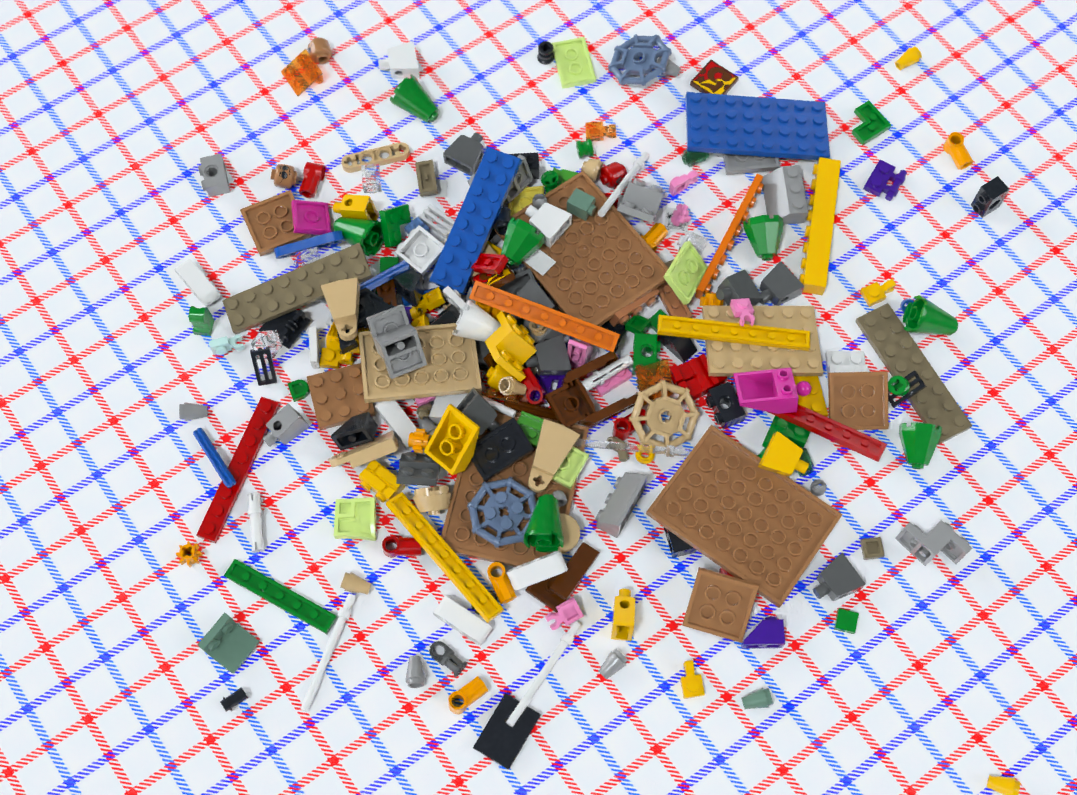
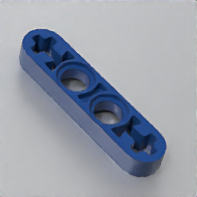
[274,231,344,259]

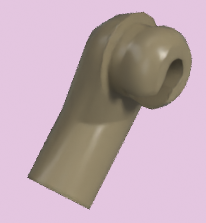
[417,403,432,420]
[606,436,629,462]

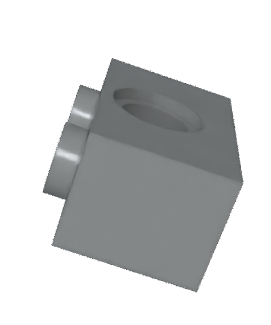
[198,153,231,197]

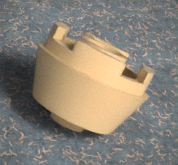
[412,485,452,515]

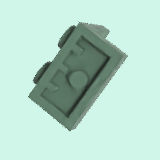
[197,612,260,674]

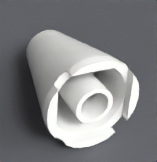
[452,299,501,342]

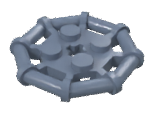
[608,34,672,86]
[467,477,536,548]

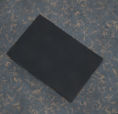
[471,417,535,482]
[473,693,541,770]

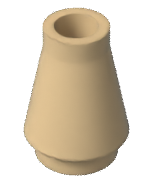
[498,376,526,395]
[340,572,372,595]

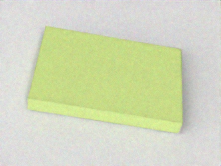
[551,37,596,89]
[664,241,708,305]

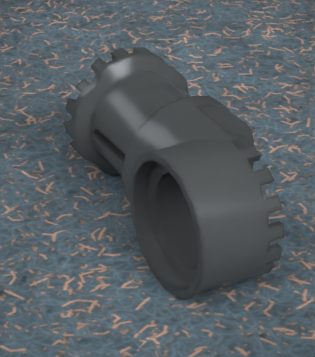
[429,641,468,677]

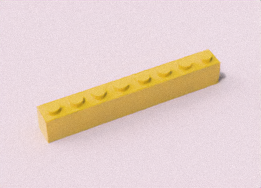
[799,157,841,296]

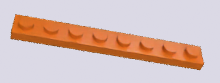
[695,174,764,299]
[469,280,620,352]

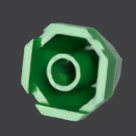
[743,215,784,261]
[501,217,546,266]
[899,422,942,469]

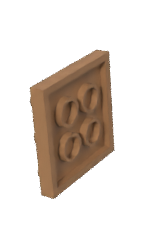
[240,190,311,257]
[307,363,376,430]
[828,371,889,430]
[682,567,759,643]

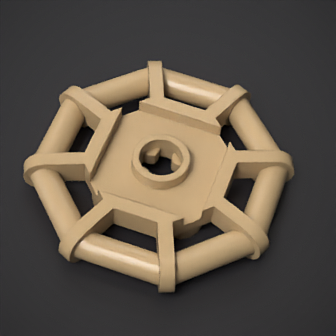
[629,380,700,453]

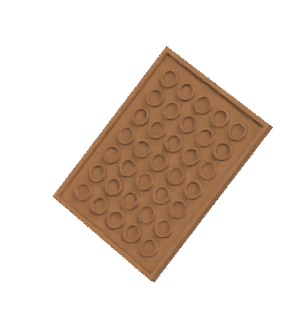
[494,171,668,326]
[441,409,589,567]
[646,425,843,608]

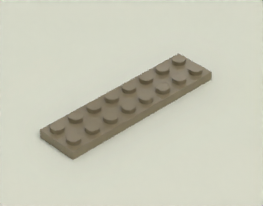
[222,243,373,335]
[855,303,973,445]

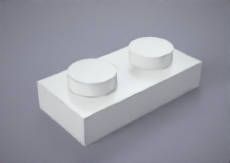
[442,286,469,313]

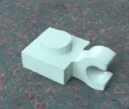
[208,335,245,355]

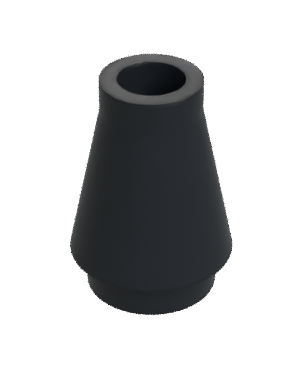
[494,207,512,235]

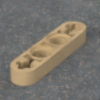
[341,142,410,173]

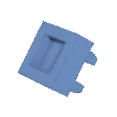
[404,217,430,235]

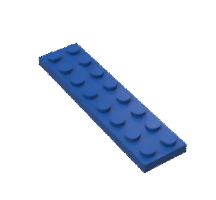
[429,147,522,295]

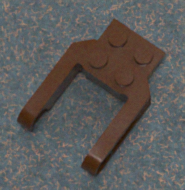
[545,351,638,428]

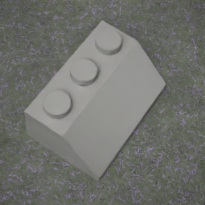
[762,165,808,225]
[595,472,648,538]

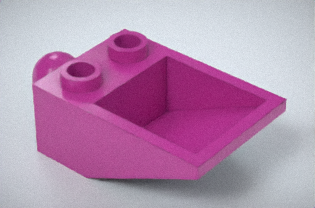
[733,368,811,414]

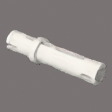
[581,354,633,392]
[247,492,265,553]

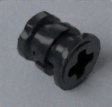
[537,41,554,65]

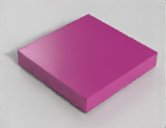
[291,200,332,235]

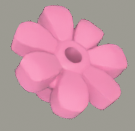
[671,204,691,226]

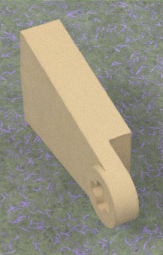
[321,278,360,341]
[528,419,580,493]
[328,431,399,468]

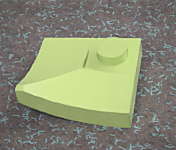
[334,497,377,541]

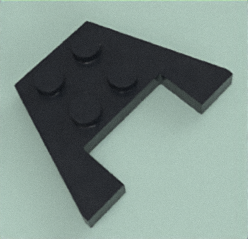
[337,288,408,354]

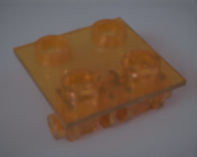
[281,49,324,96]
[634,359,674,406]
[481,386,524,403]

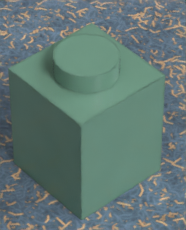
[567,188,596,221]

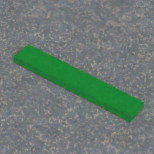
[224,559,338,635]

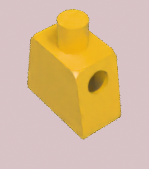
[333,194,379,220]
[758,431,809,476]
[611,589,635,641]

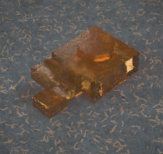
[585,121,616,141]

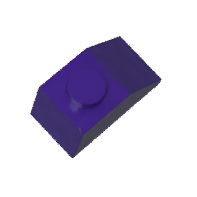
[741,616,785,649]

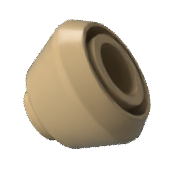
[581,159,603,182]

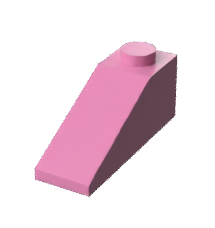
[567,339,593,369]

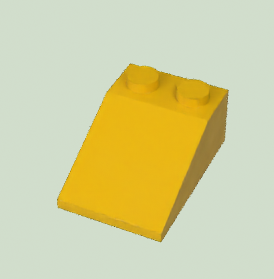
[424,404,480,475]

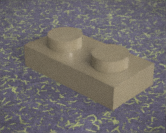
[415,159,438,197]

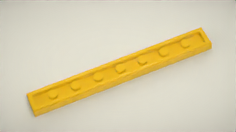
[657,315,810,351]
[386,492,504,623]

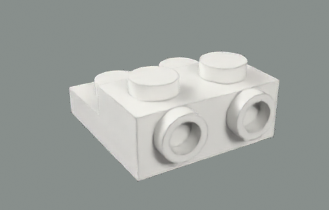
[395,225,444,276]
[825,351,868,382]

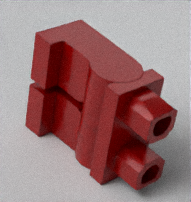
[668,354,727,405]

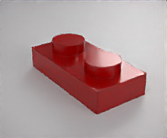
[471,253,509,275]

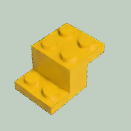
[485,311,537,382]

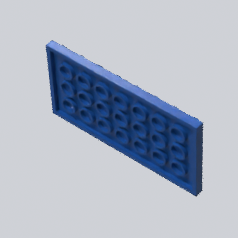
[685,92,830,160]

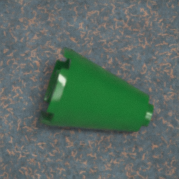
[390,74,439,123]
[333,217,384,256]
[903,295,958,336]
[524,494,564,553]

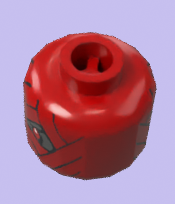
[599,162,627,188]

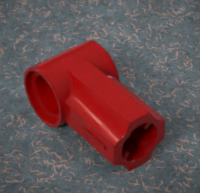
[299,162,326,199]
[519,367,547,405]
[612,409,646,441]
[382,536,422,558]

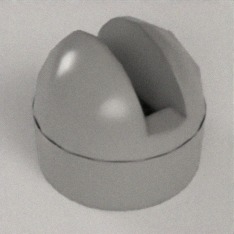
[532,194,547,209]
[810,479,826,496]
[551,490,567,507]

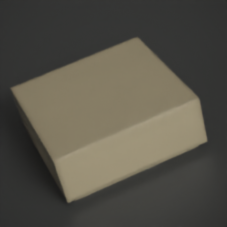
[860,537,885,560]

